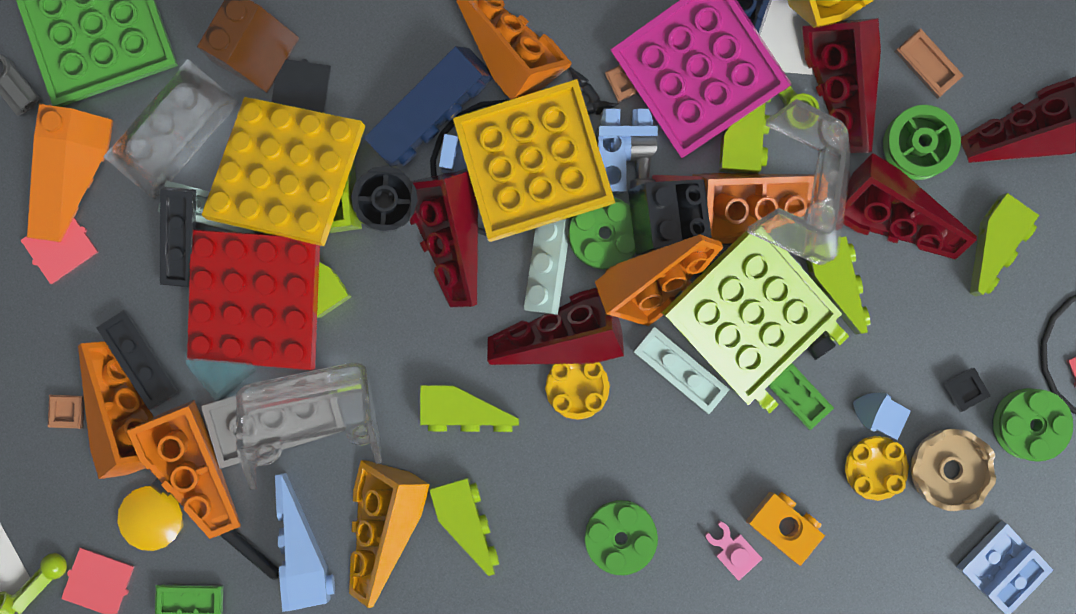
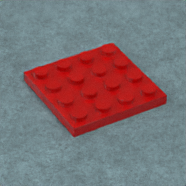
[187,230,320,370]

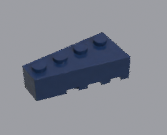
[364,46,493,166]

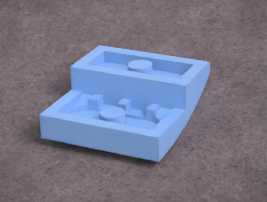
[956,520,1053,614]

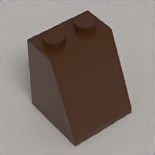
[197,0,299,93]

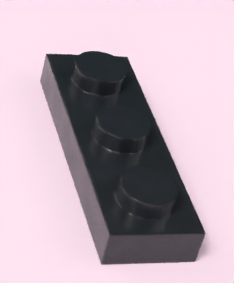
[160,187,196,287]
[97,310,179,410]

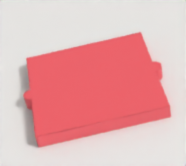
[20,217,98,284]
[61,547,135,614]

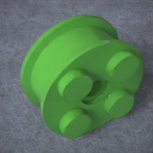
[883,105,961,180]
[569,198,636,269]
[993,388,1073,462]
[585,500,658,575]

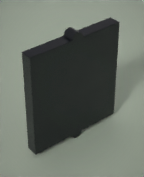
[271,59,331,113]

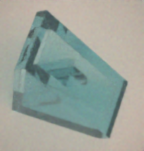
[186,358,257,400]

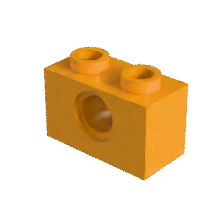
[746,491,825,566]

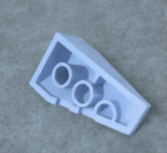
[275,473,335,612]

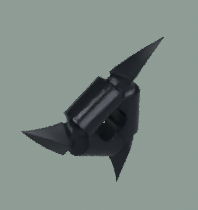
[569,67,620,115]

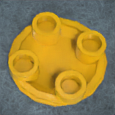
[545,362,610,420]
[845,436,909,501]
[117,486,183,551]

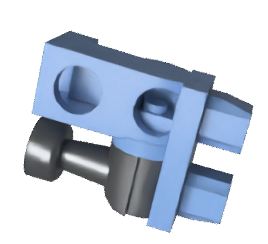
[596,109,658,194]

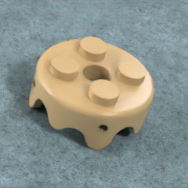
[911,429,996,511]

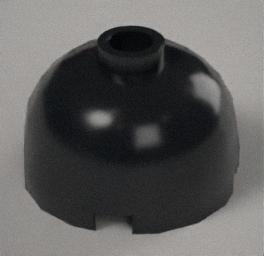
[351,166,418,233]

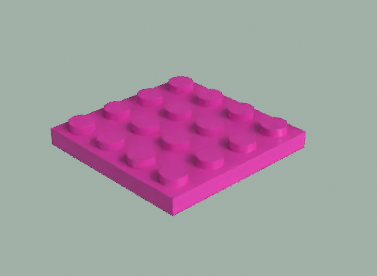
[610,0,792,158]

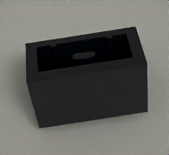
[628,179,712,255]

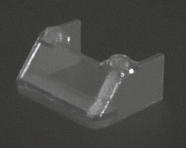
[747,99,851,265]
[236,363,383,490]

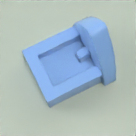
[439,134,467,173]
[853,393,911,440]

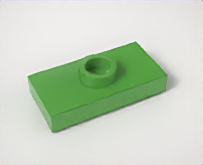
[768,363,834,430]
[155,584,224,614]

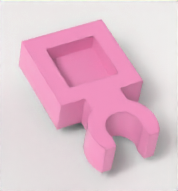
[704,521,762,581]

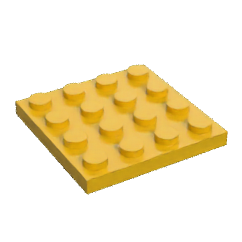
[453,79,615,242]
[202,97,365,246]

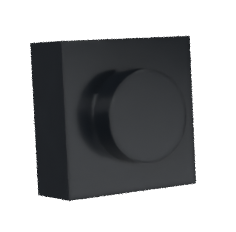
[943,368,990,412]

